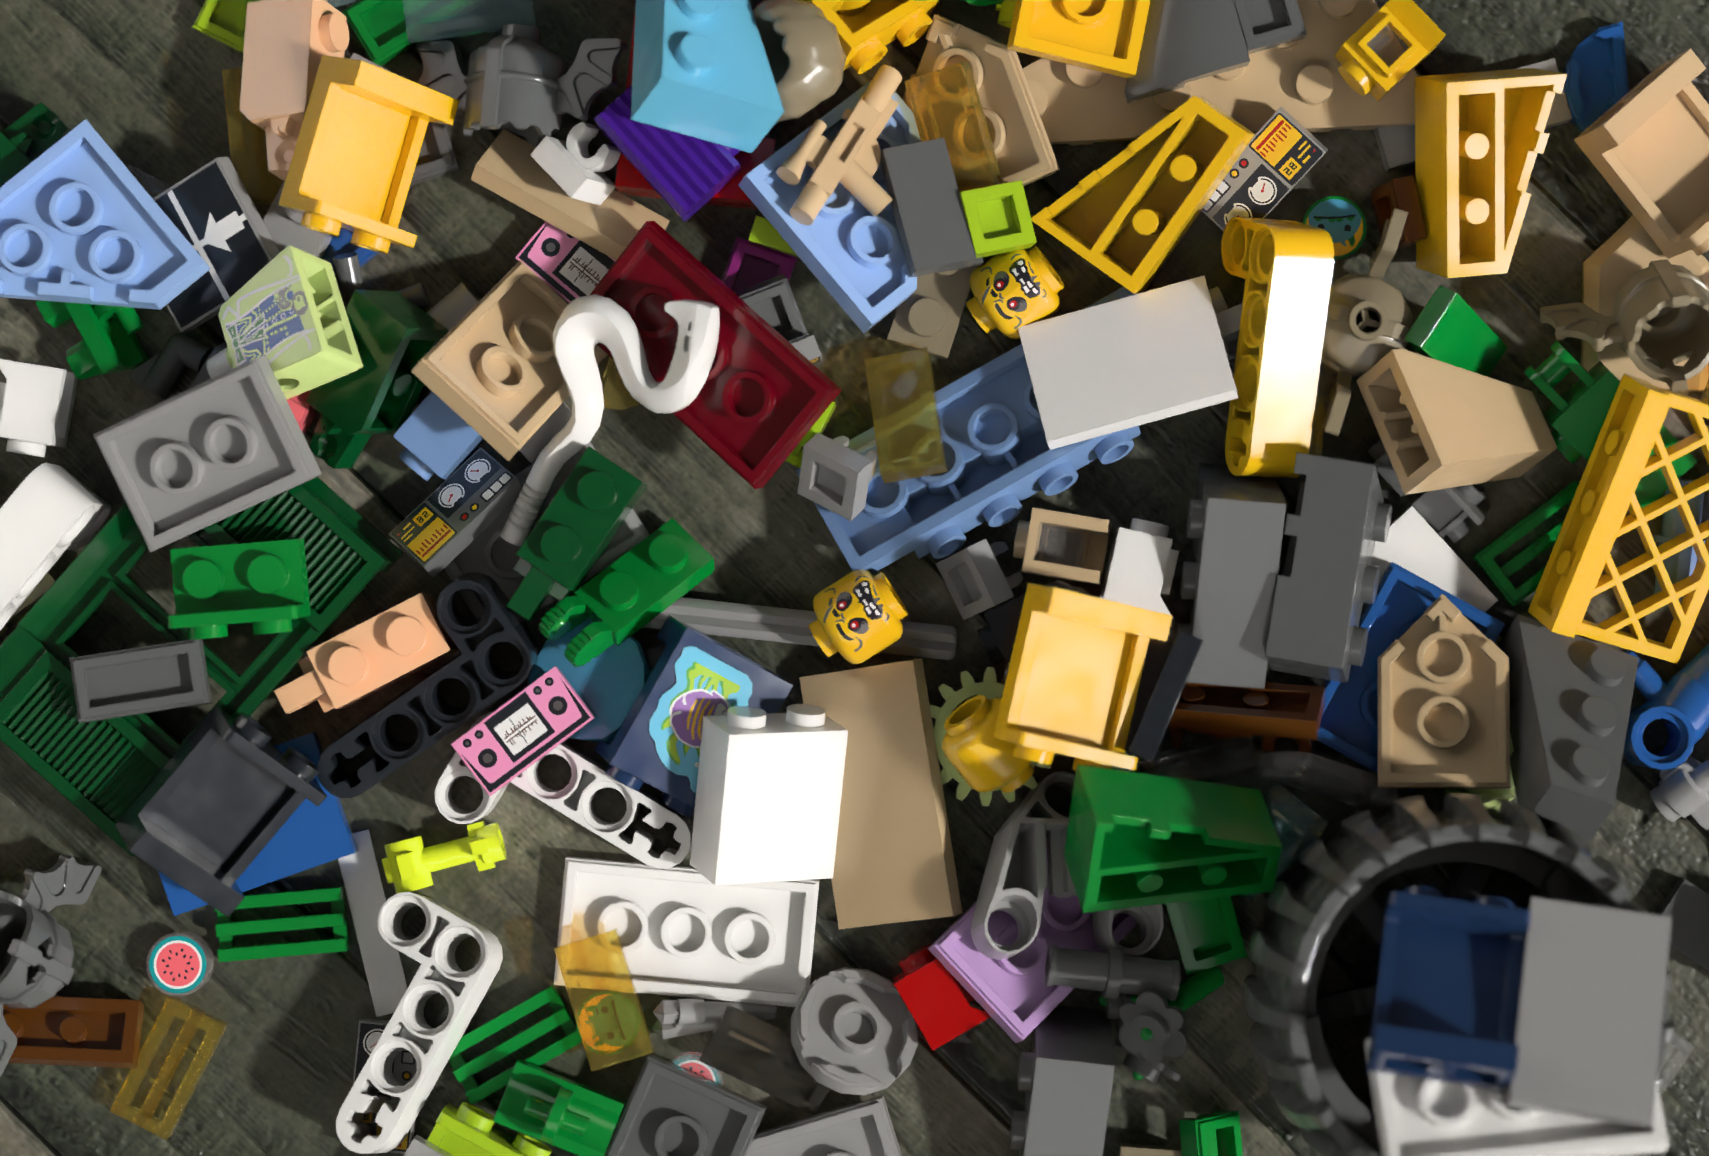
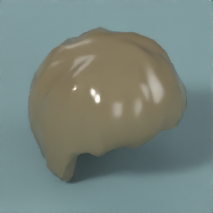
[752,0,846,122]

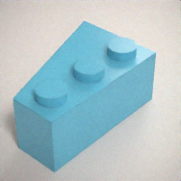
[631,0,784,153]

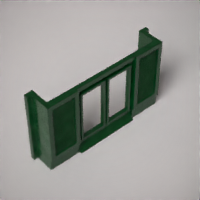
[0,476,404,857]

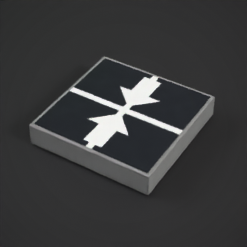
[153,156,280,332]

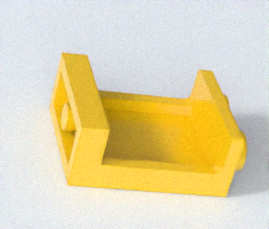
[278,55,459,254]
[993,583,1172,770]

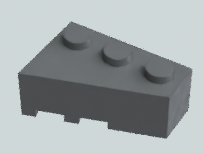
[1265,453,1392,683]
[1175,463,1286,689]
[1498,614,1639,844]
[1009,1005,1115,1156]

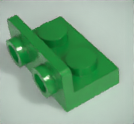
[167,538,311,640]

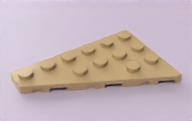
[1023,0,1418,146]

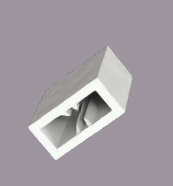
[690,704,848,885]

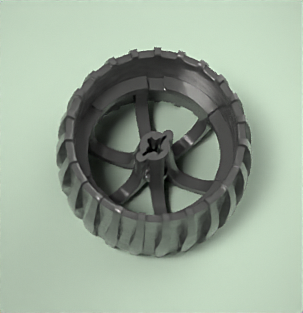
[1244,793,1674,1156]

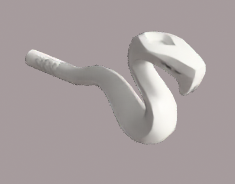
[500,294,720,546]

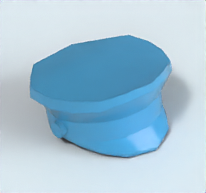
[528,619,651,743]

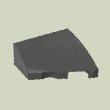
[1124,0,1250,103]

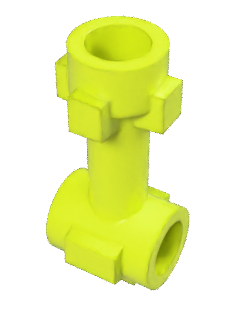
[382,821,507,894]

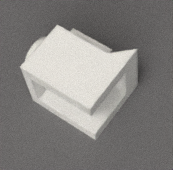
[0,359,78,458]
[1099,518,1179,618]

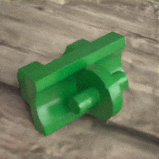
[35,300,149,380]
[493,1059,625,1156]

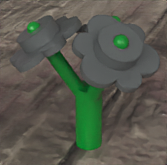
[1099,966,1225,1084]

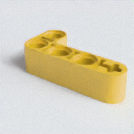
[1221,217,1334,478]

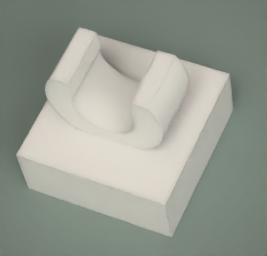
[530,122,620,205]

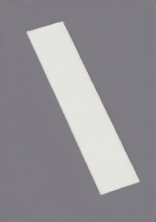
[338,830,408,1017]

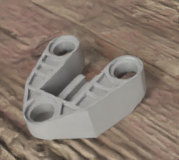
[970,771,1164,960]

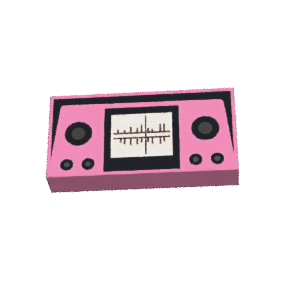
[515,221,616,303]
[451,666,595,796]

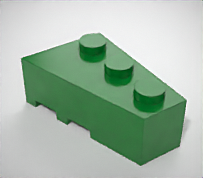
[1064,764,1282,913]

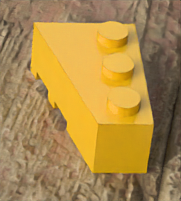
[1415,68,1567,278]
[1031,95,1255,294]

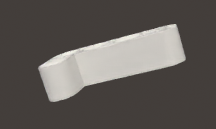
[0,463,112,631]
[435,711,693,869]
[336,892,503,1154]

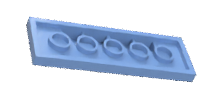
[796,287,1141,574]

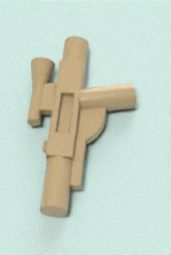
[776,65,902,225]

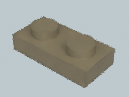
[887,267,977,360]

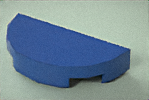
[1563,21,1629,133]

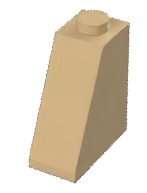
[1356,349,1557,495]

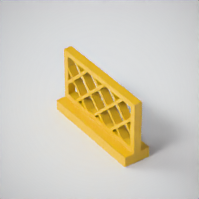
[1527,373,1709,664]

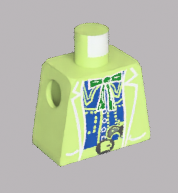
[207,245,363,400]

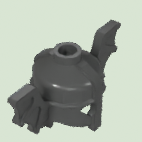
[416,24,627,147]
[0,854,102,1077]

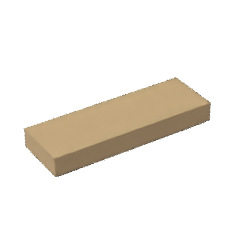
[470,129,670,260]

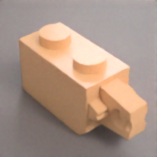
[239,0,349,180]
[274,593,459,714]

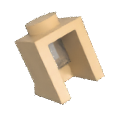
[1013,507,1112,586]

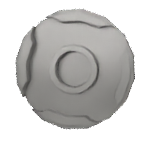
[791,967,918,1096]

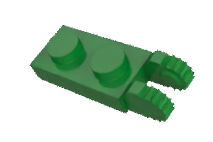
[538,518,715,668]

